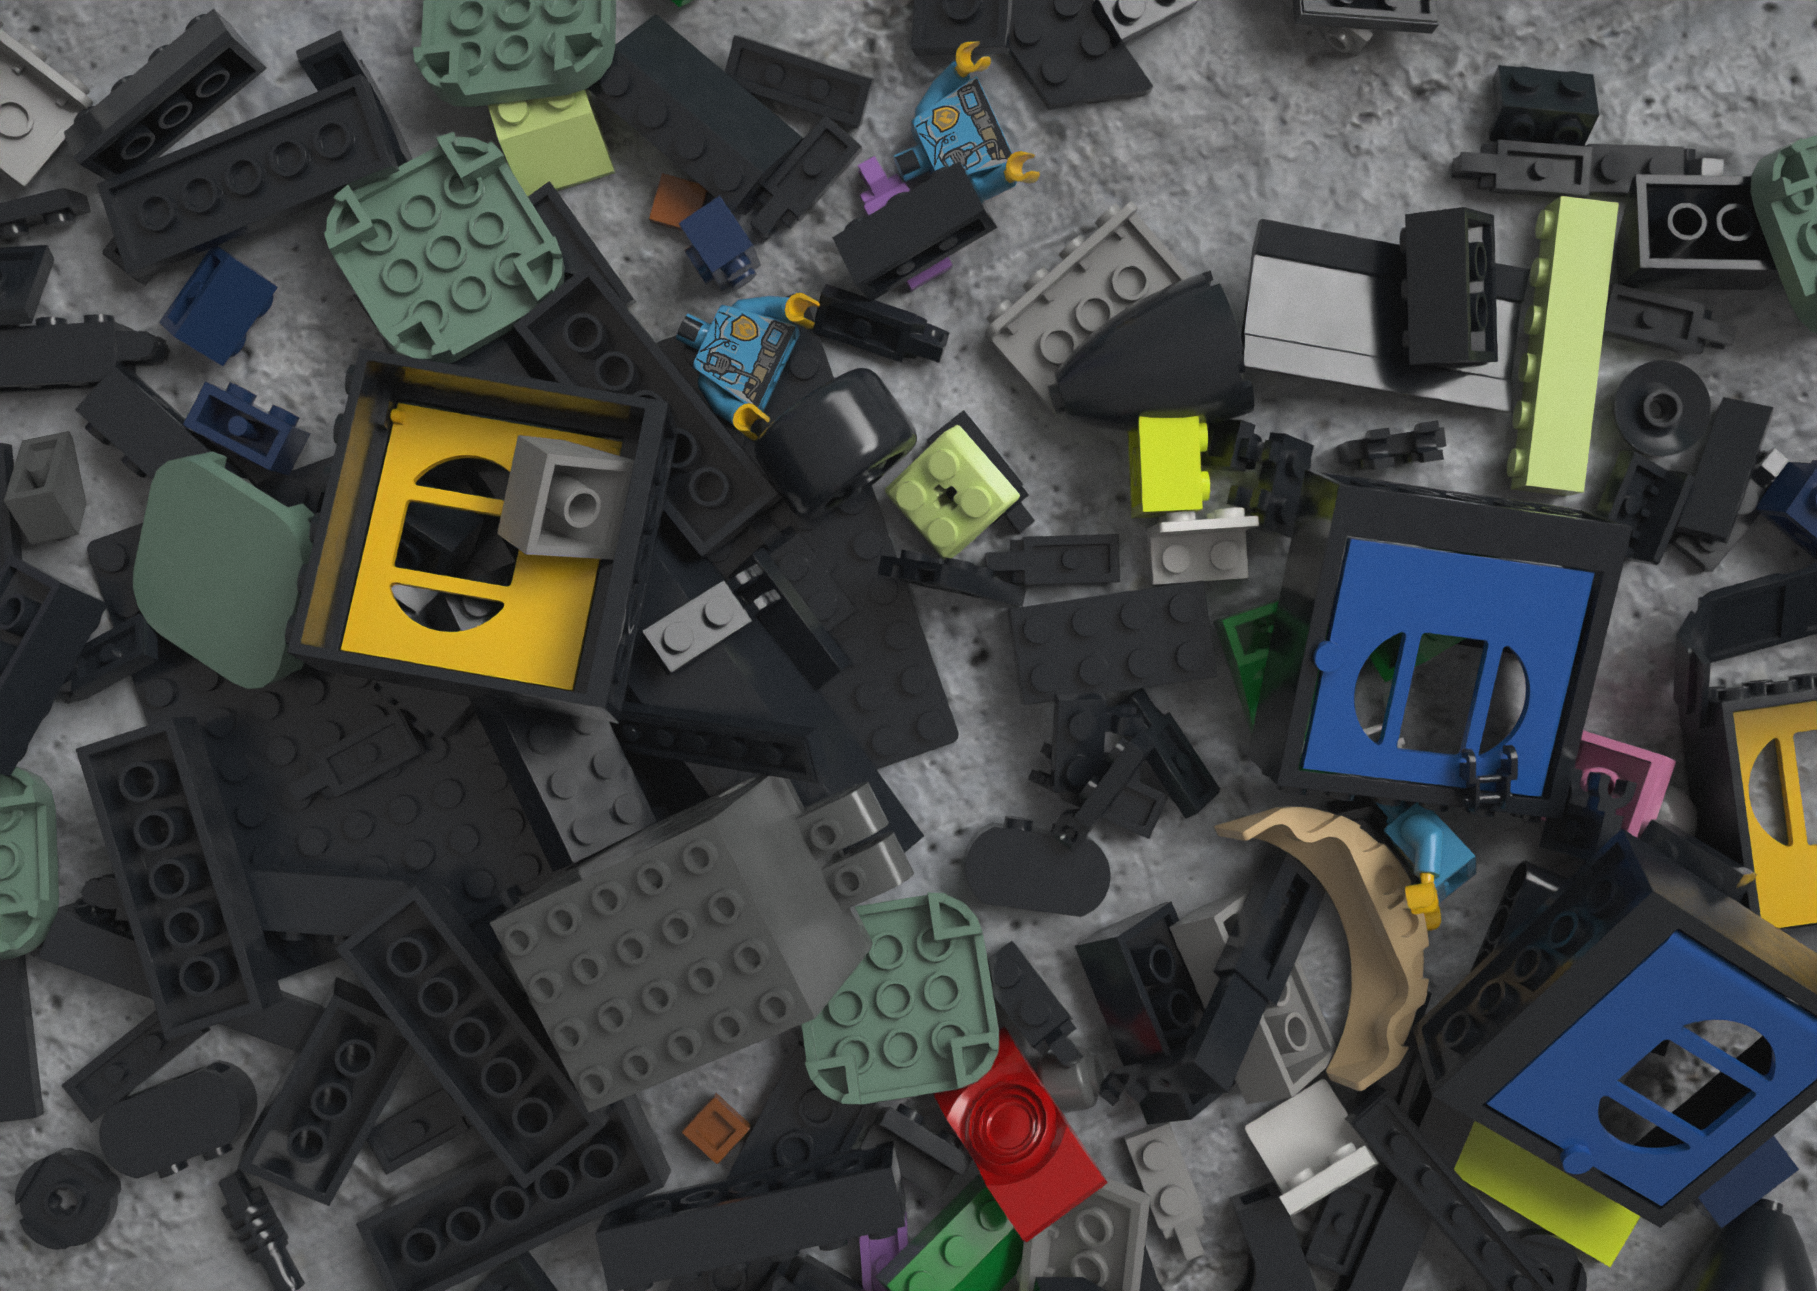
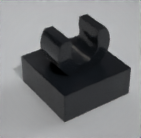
[1201,419,1262,472]

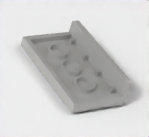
[0,20,93,190]
[984,201,1192,415]
[1016,1176,1150,1291]

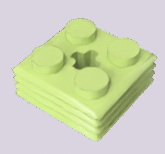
[885,425,1020,560]

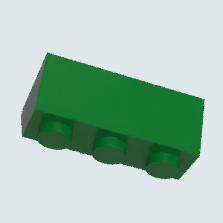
[875,1174,1024,1291]

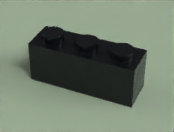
[832,161,998,301]

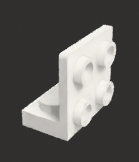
[1147,508,1259,585]
[1245,1079,1380,1215]

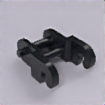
[1459,745,1518,812]

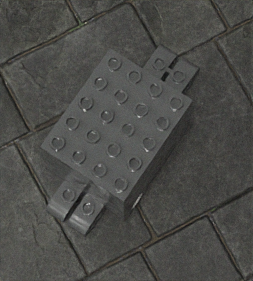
[490,774,914,1113]

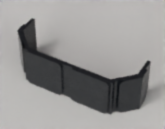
[1673,562,1817,729]

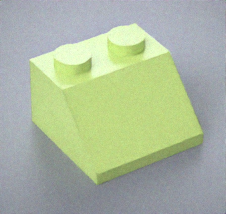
[488,89,615,196]

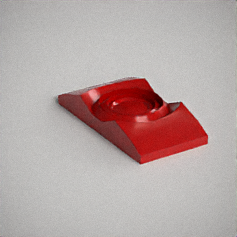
[933,1026,1108,1243]

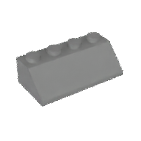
[1170,884,1337,1104]

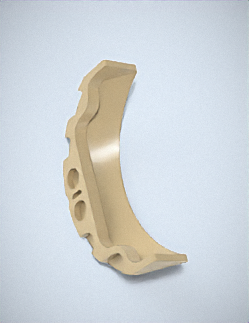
[1214,806,1429,1091]

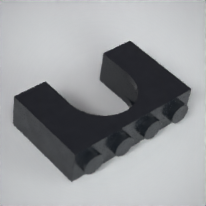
[1139,1182,1317,1291]

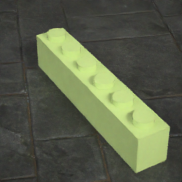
[1507,196,1619,496]

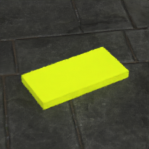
[1454,1121,1640,1267]

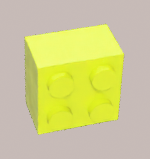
[1127,416,1210,519]

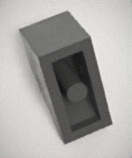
[4,431,86,544]

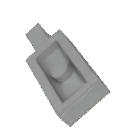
[1124,1122,1206,1261]

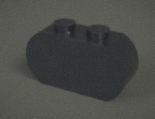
[964,816,1111,917]
[99,1060,258,1179]

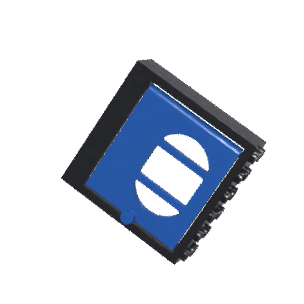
[1247,469,1632,823]
[1413,828,1817,1228]

